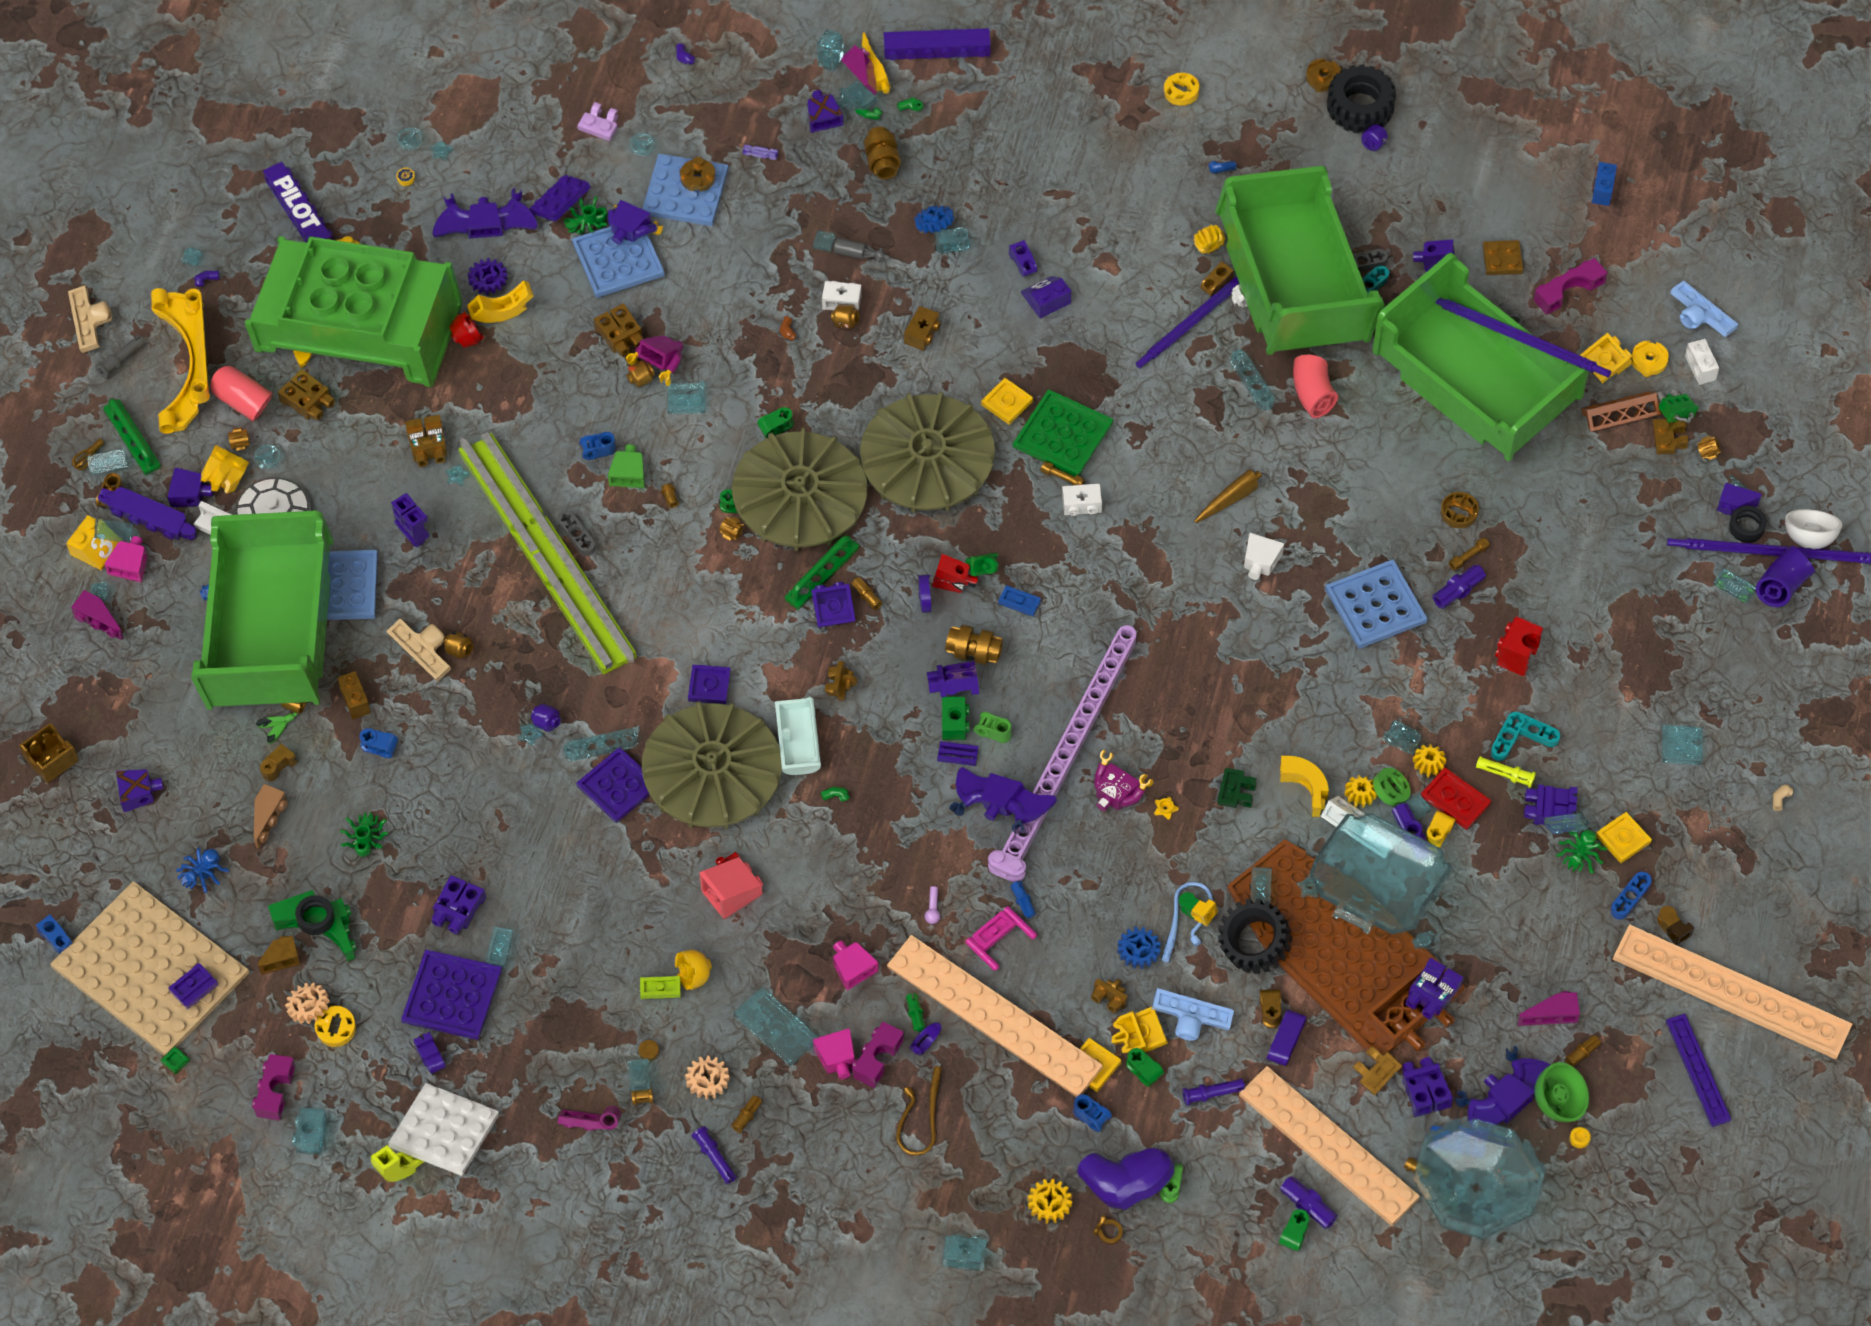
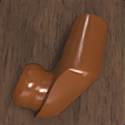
[779,316,796,341]

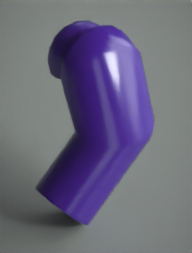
[676,43,695,65]
[194,271,220,286]

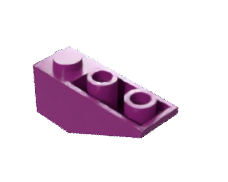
[71,590,123,640]

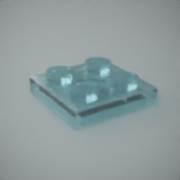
[1662,725,1702,765]

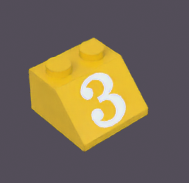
[66,515,122,570]

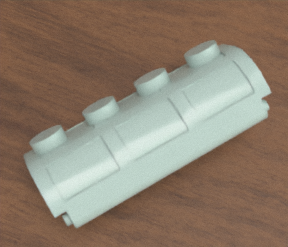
[775,697,821,775]

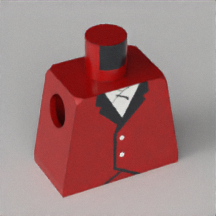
[931,554,978,593]

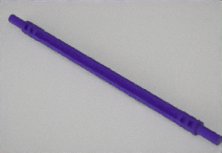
[1135,276,1240,369]
[1436,298,1611,377]
[1667,538,1871,564]

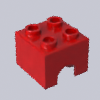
[1495,617,1543,676]

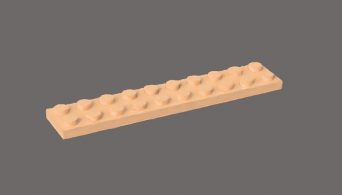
[1239,1066,1420,1226]

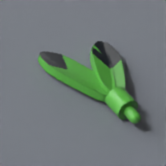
[256,712,297,744]

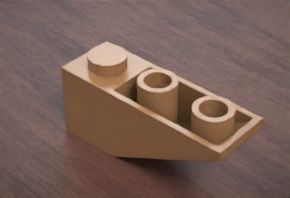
[254,784,288,849]

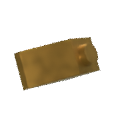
[258,935,300,975]

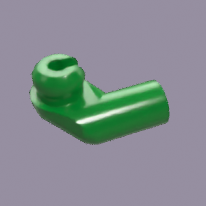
[897,97,923,111]

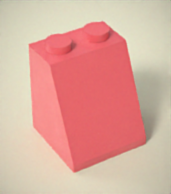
[699,857,763,919]

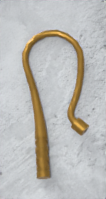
[896,1066,942,1156]

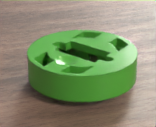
[1373,767,1410,806]

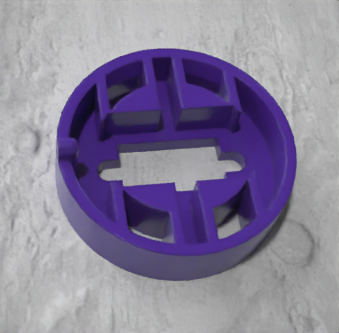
[918,574,931,613]

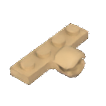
[68,286,112,353]
[386,619,451,682]

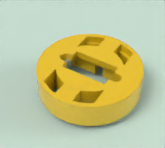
[1164,73,1199,106]
[315,1006,356,1047]

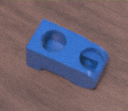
[36,915,73,954]

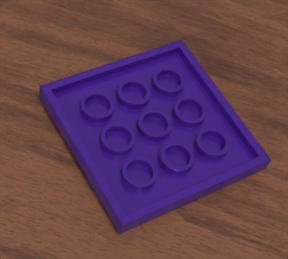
[401,949,502,1040]

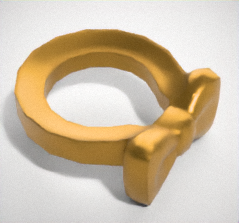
[1093,1215,1123,1244]

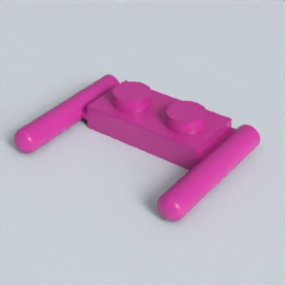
[965,906,1037,971]

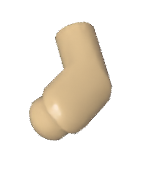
[1773,784,1793,811]

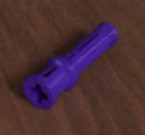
[1182,1078,1245,1106]
[691,1126,737,1184]

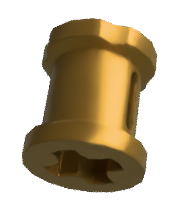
[631,1086,653,1106]

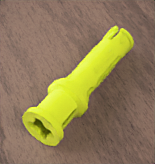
[1476,756,1536,788]

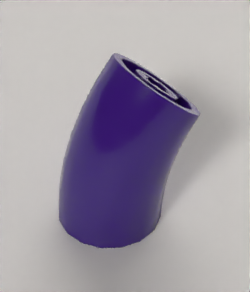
[1756,545,1815,607]

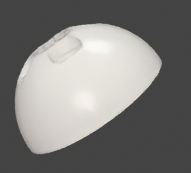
[1785,509,1842,549]

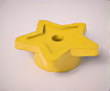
[1154,797,1179,820]

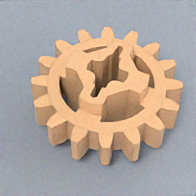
[285,983,330,1024]
[685,1056,730,1100]

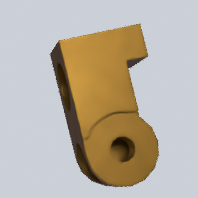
[1200,261,1234,297]
[259,743,298,781]

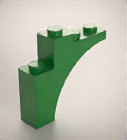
[268,890,357,961]

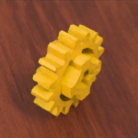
[1028,1179,1072,1224]

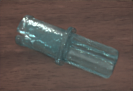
[1412,931,1435,949]

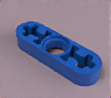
[1610,872,1652,920]

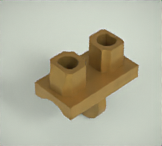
[825,661,858,701]
[1091,978,1128,1014]

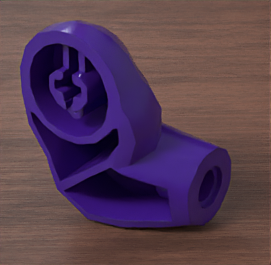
[1077,1148,1175,1210]

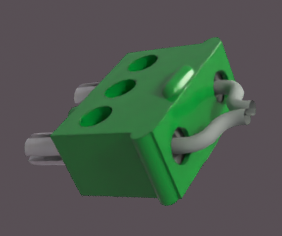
[1657,389,1699,423]

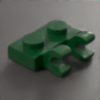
[1217,768,1257,808]

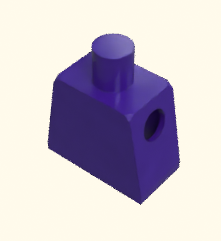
[1413,239,1455,272]
[167,467,214,508]

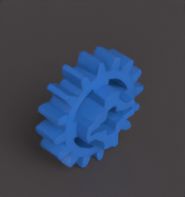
[915,205,954,233]
[1117,927,1161,969]

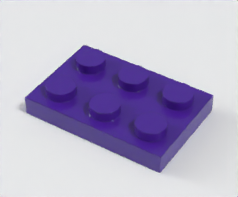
[529,175,591,222]

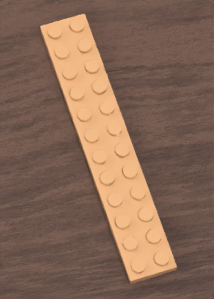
[1613,924,1852,1059]
[887,935,1103,1097]

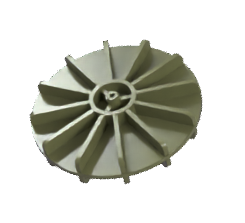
[860,391,995,513]
[732,428,867,551]
[642,701,782,830]

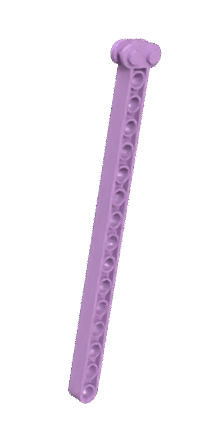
[988,625,1136,882]

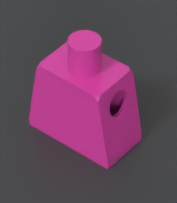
[104,536,147,582]
[833,940,878,991]
[813,1028,854,1079]

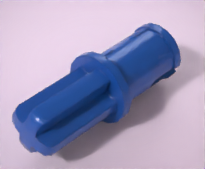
[1010,881,1036,919]

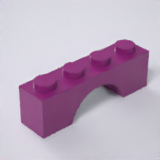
[1534,258,1607,315]

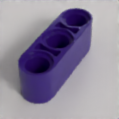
[1267,1009,1307,1067]

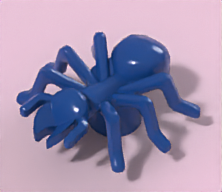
[176,847,229,893]

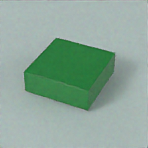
[161,1046,190,1075]

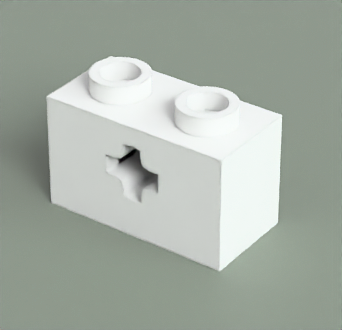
[822,281,861,311]
[1062,484,1102,516]

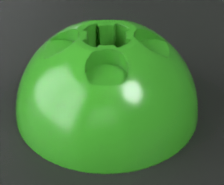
[1534,1062,1589,1122]

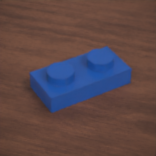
[998,586,1041,617]

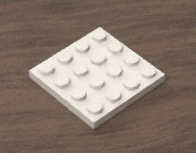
[389,1083,499,1176]

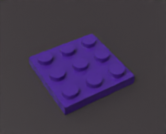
[576,747,650,823]

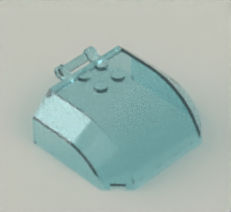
[1309,813,1452,934]

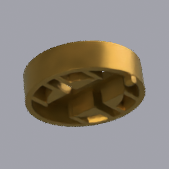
[1440,492,1479,529]

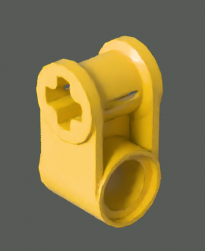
[1426,810,1456,850]

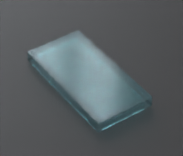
[734,987,819,1066]

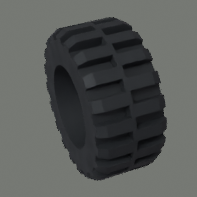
[1327,65,1396,134]

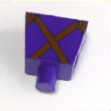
[807,90,843,133]
[116,769,164,812]

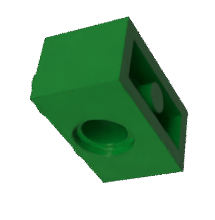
[942,697,969,740]

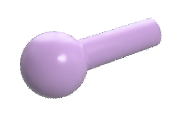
[925,886,940,924]

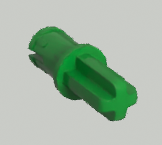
[906,993,925,1032]

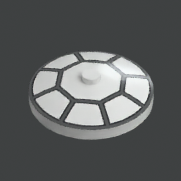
[235,477,311,515]

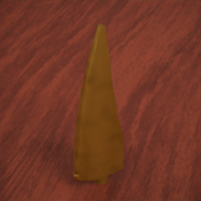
[1194,469,1262,523]

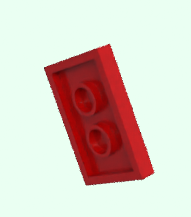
[1420,767,1491,830]

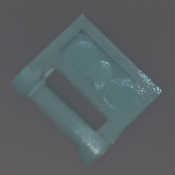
[668,381,705,414]

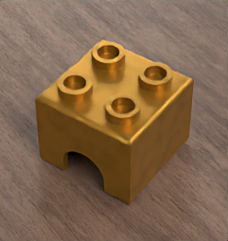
[19,722,79,784]

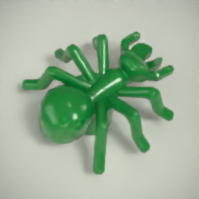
[564,196,608,235]
[340,812,388,857]
[1556,830,1607,874]

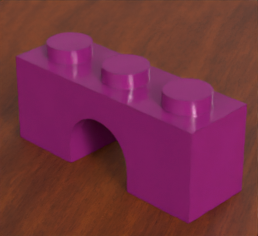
[852,1022,904,1088]
[252,1054,296,1121]

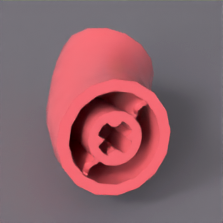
[1293,355,1338,419]
[210,366,273,422]

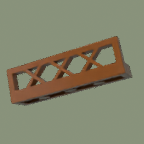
[1581,391,1661,432]

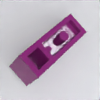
[840,45,877,95]
[1517,991,1580,1026]

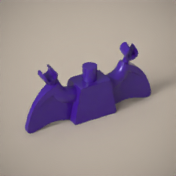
[432,188,538,239]

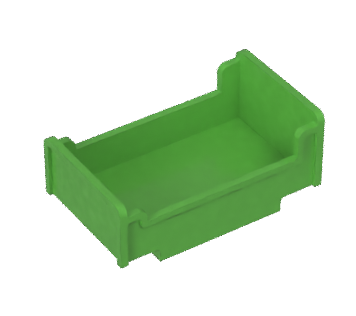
[1215,166,1385,355]
[245,236,462,388]
[1372,252,1589,462]
[191,511,334,710]

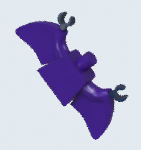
[949,767,1057,834]
[1455,1046,1551,1143]

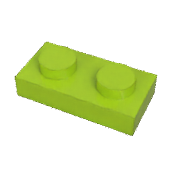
[640,976,681,999]

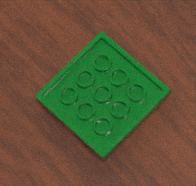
[1013,389,1113,476]

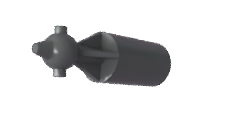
[834,238,889,262]

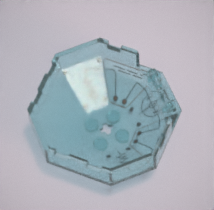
[1413,1119,1546,1240]

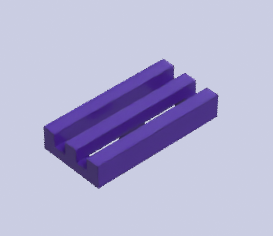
[937,741,978,766]

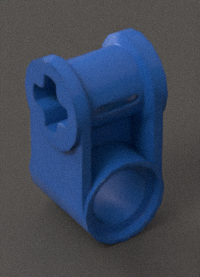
[579,432,617,460]
[359,728,399,758]
[1073,1094,1112,1132]

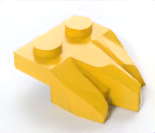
[201,445,249,494]
[1112,1007,1168,1053]

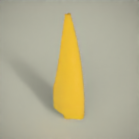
[862,32,890,94]

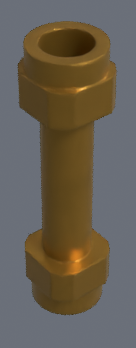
[1040,461,1085,486]
[1448,537,1490,571]

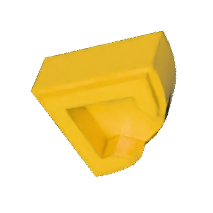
[293,350,312,368]

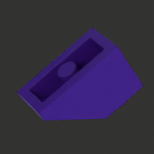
[1717,483,1762,515]

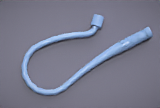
[1162,882,1213,962]

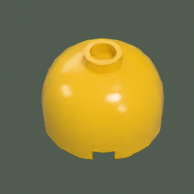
[675,949,712,990]

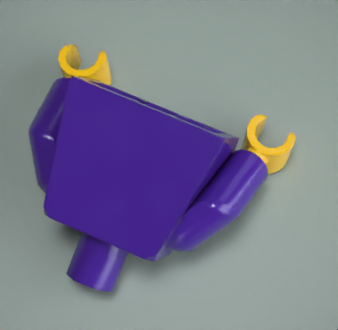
[608,200,664,245]

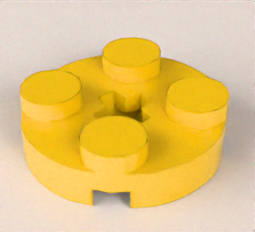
[1631,341,1669,377]

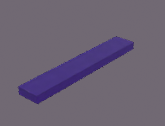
[1666,1014,1731,1127]

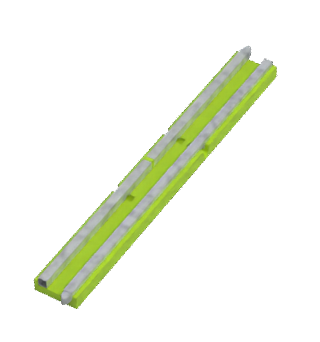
[458,432,637,675]

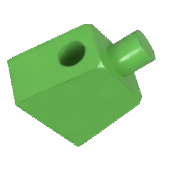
[608,444,645,488]

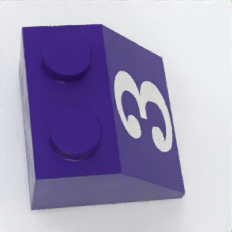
[1021,276,1071,319]

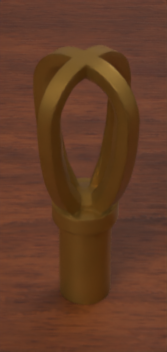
[72,438,104,470]

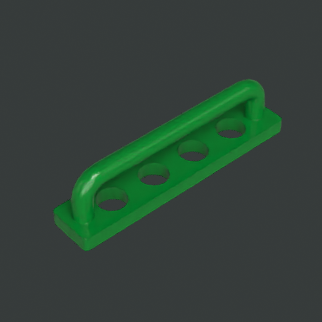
[103,398,161,475]
[785,535,859,610]

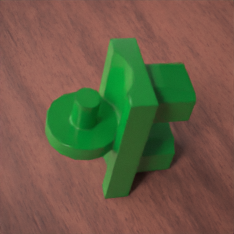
[965,552,999,576]

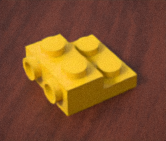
[1580,333,1633,384]

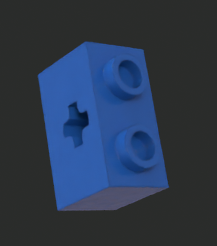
[1591,162,1617,206]

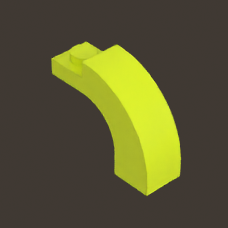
[371,1145,425,1182]

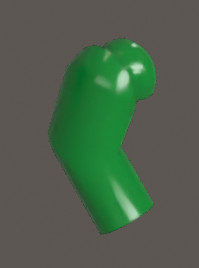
[855,105,882,120]
[820,786,850,802]

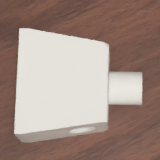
[1244,533,1284,580]

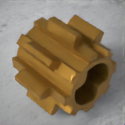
[228,427,250,451]
[1697,436,1721,460]
[719,517,744,541]

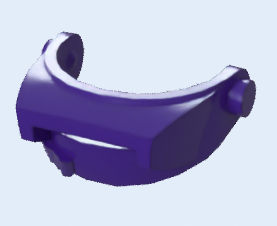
[909,1022,942,1056]

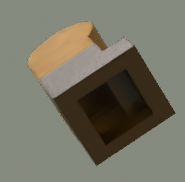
[1657,906,1694,945]

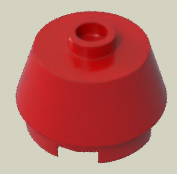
[449,311,484,348]

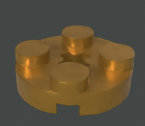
[1306,58,1341,92]
[680,157,716,192]

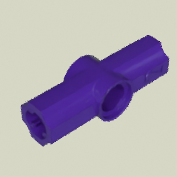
[1432,565,1486,609]
[1392,803,1433,862]
[1280,1176,1338,1230]

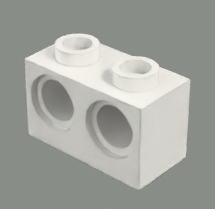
[1685,339,1719,385]

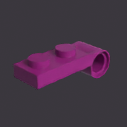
[558,1106,621,1131]

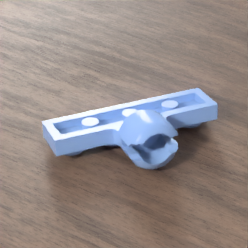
[1670,281,1738,337]
[1151,988,1234,1041]

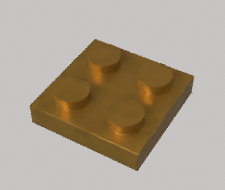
[1482,240,1523,275]

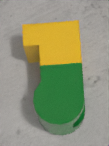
[1178,892,1218,926]

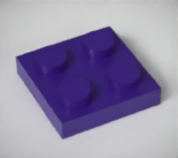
[688,664,731,704]

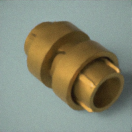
[864,126,901,179]
[945,624,1003,665]

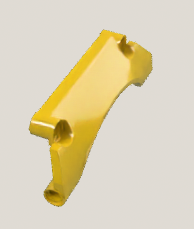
[151,288,210,434]

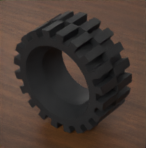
[1218,898,1292,974]

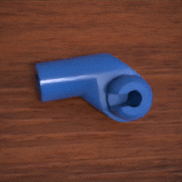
[1208,161,1236,174]

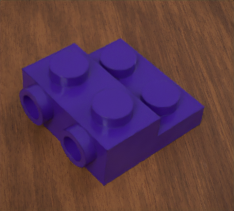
[811,582,855,628]

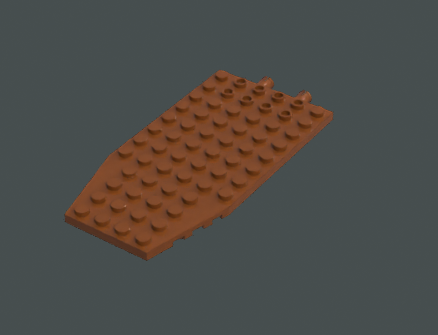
[1227,839,1465,1055]

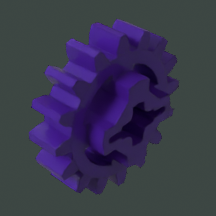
[468,258,508,295]

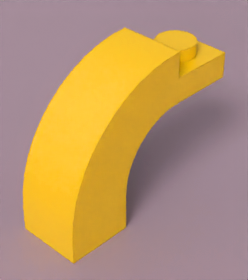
[467,280,534,323]
[1280,756,1329,817]

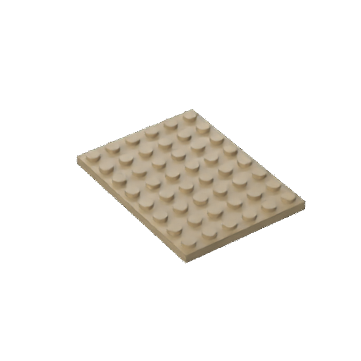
[50,881,249,1056]

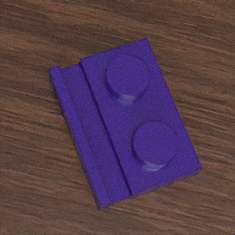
[168,963,219,1010]

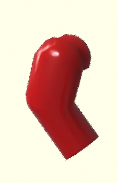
[715,852,740,865]

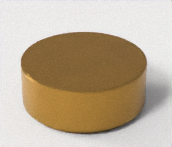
[638,1040,659,1061]

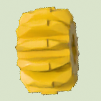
[1193,225,1225,254]
[1413,744,1446,777]
[1344,775,1377,808]

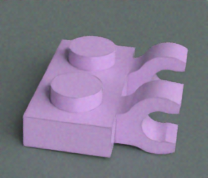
[577,102,618,141]

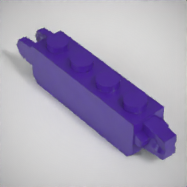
[98,487,197,540]

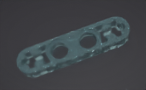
[1231,350,1274,410]
[564,729,638,761]

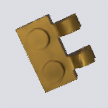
[1652,419,1689,455]
[1352,1047,1402,1095]

